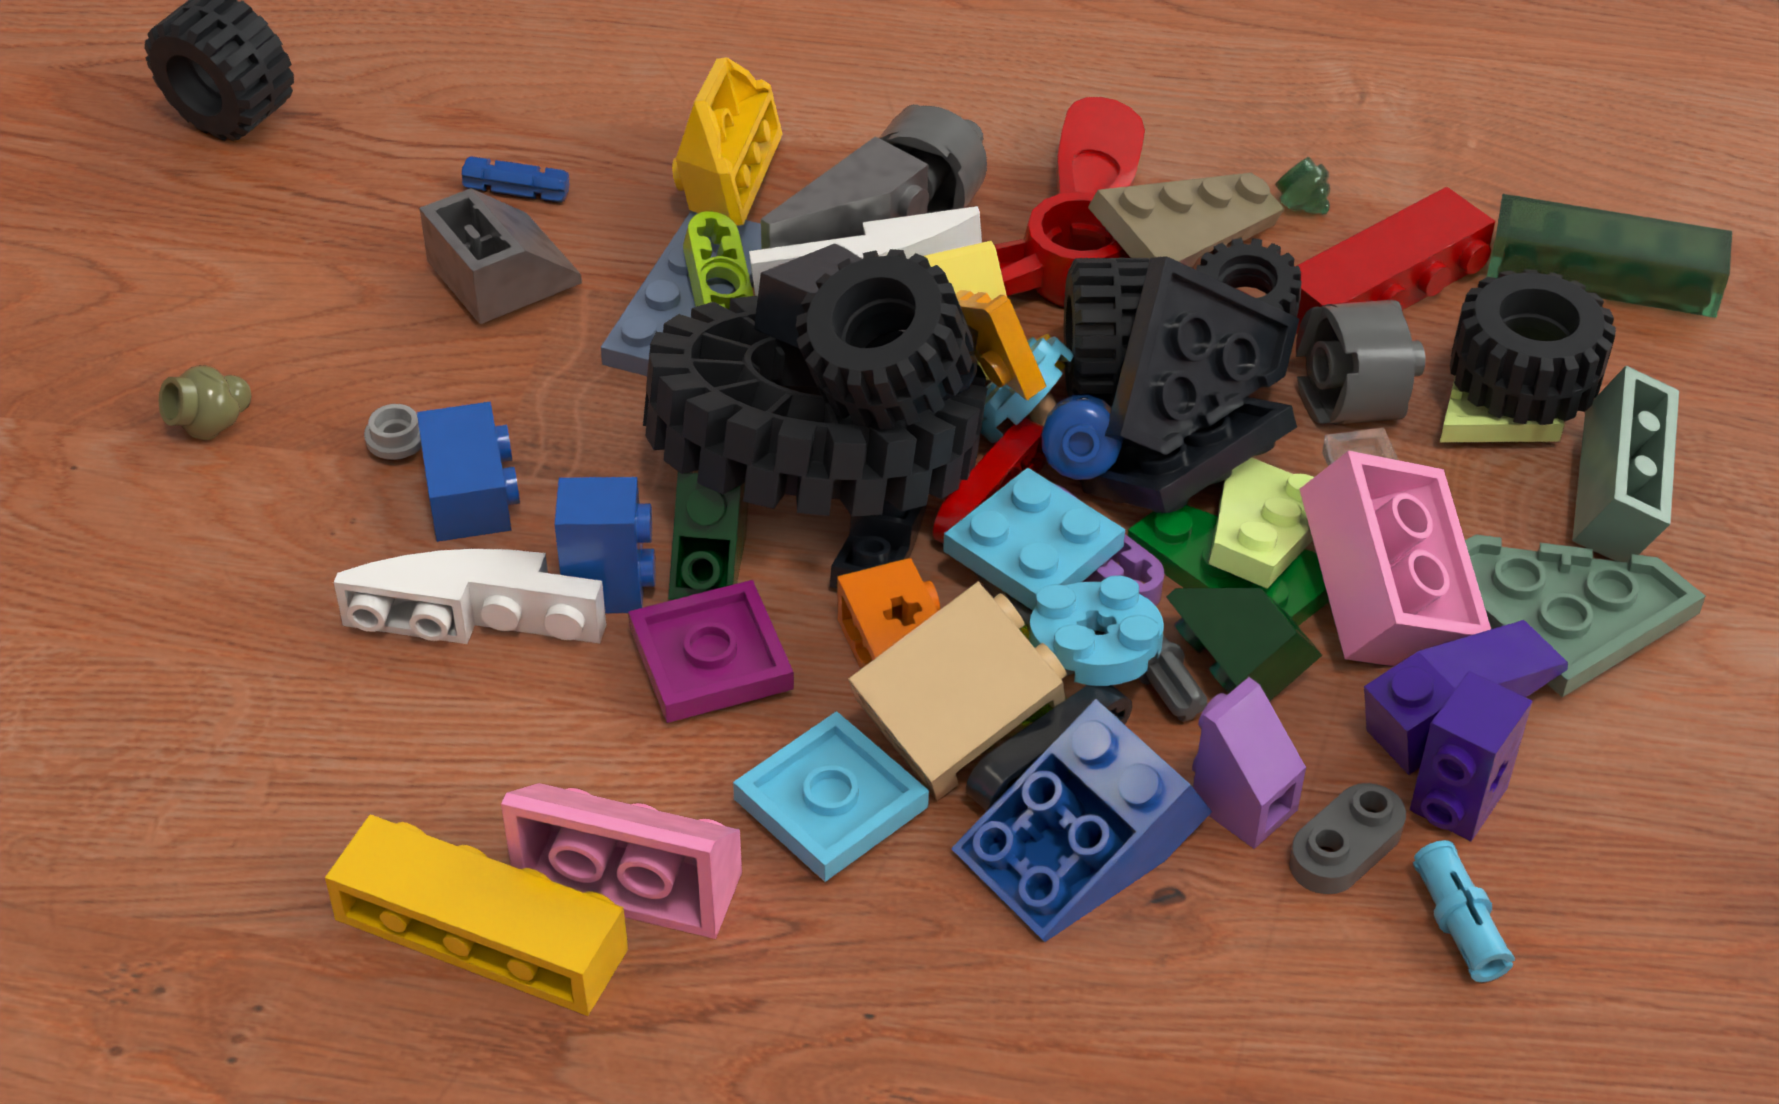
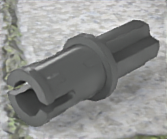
[1139,635,1207,722]

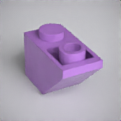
[1192,677,1306,849]

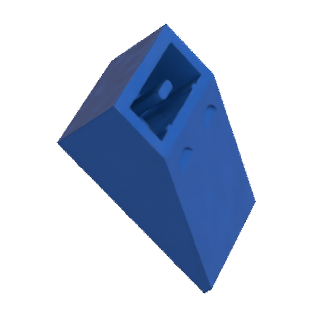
[951,699,1212,942]

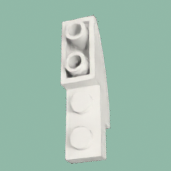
[749,206,982,296]
[334,549,607,644]

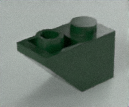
[668,472,748,600]
[1166,588,1323,702]

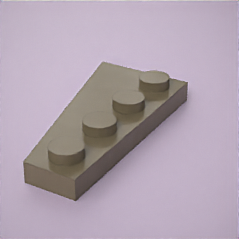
[1088,172,1285,267]

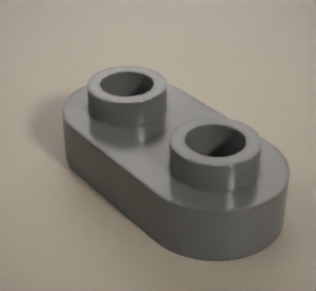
[1289,783,1406,894]

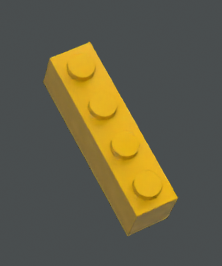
[325,814,628,1016]

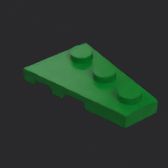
[1127,505,1329,626]

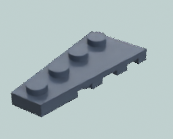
[601,211,762,376]

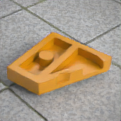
[956,290,1047,400]

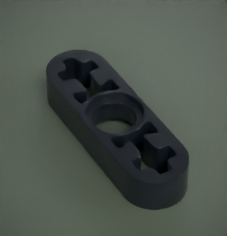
[966,685,1132,811]

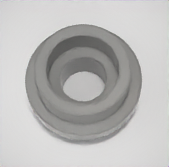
[364,404,422,460]

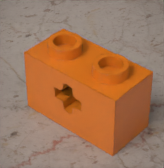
[837,558,941,669]

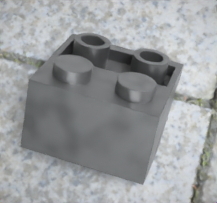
[419,188,582,324]

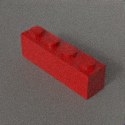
[1296,186,1496,334]

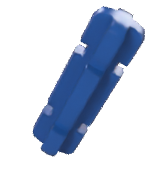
[461,156,570,203]

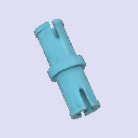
[1413,840,1515,982]

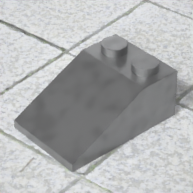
[761,136,929,249]

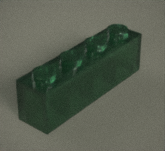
[1487,194,1732,318]

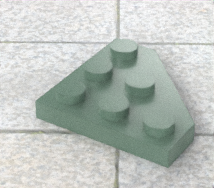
[1465,534,1706,698]

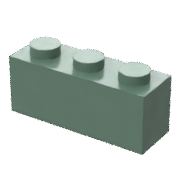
[1572,366,1679,563]

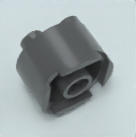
[879,104,987,213]
[1296,300,1426,425]

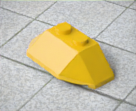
[672,57,783,226]

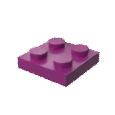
[628,580,794,723]

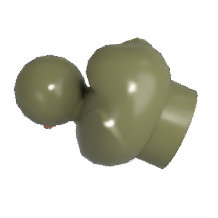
[158,365,252,440]

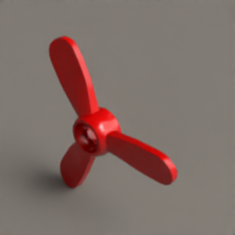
[993,97,1253,307]

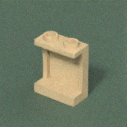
[848,581,1067,801]

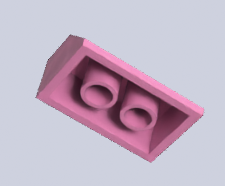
[1299,451,1491,666]
[501,783,742,939]

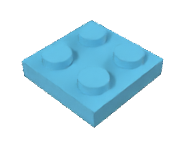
[943,468,1125,610]
[733,711,929,882]

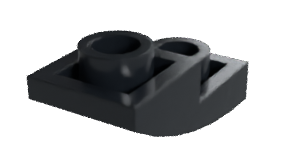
[830,499,928,588]

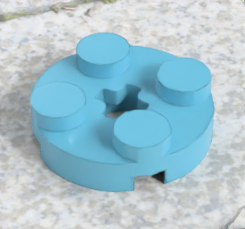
[981,336,1074,443]
[1029,575,1164,686]

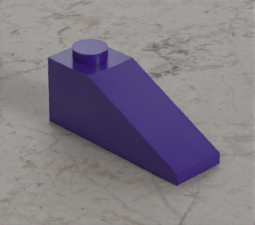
[1364,620,1568,775]

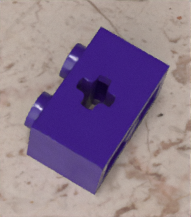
[1409,670,1533,841]

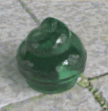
[1275,157,1331,214]

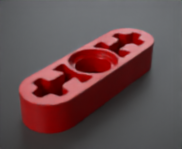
[933,418,1047,544]

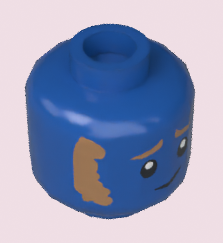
[1041,395,1122,480]

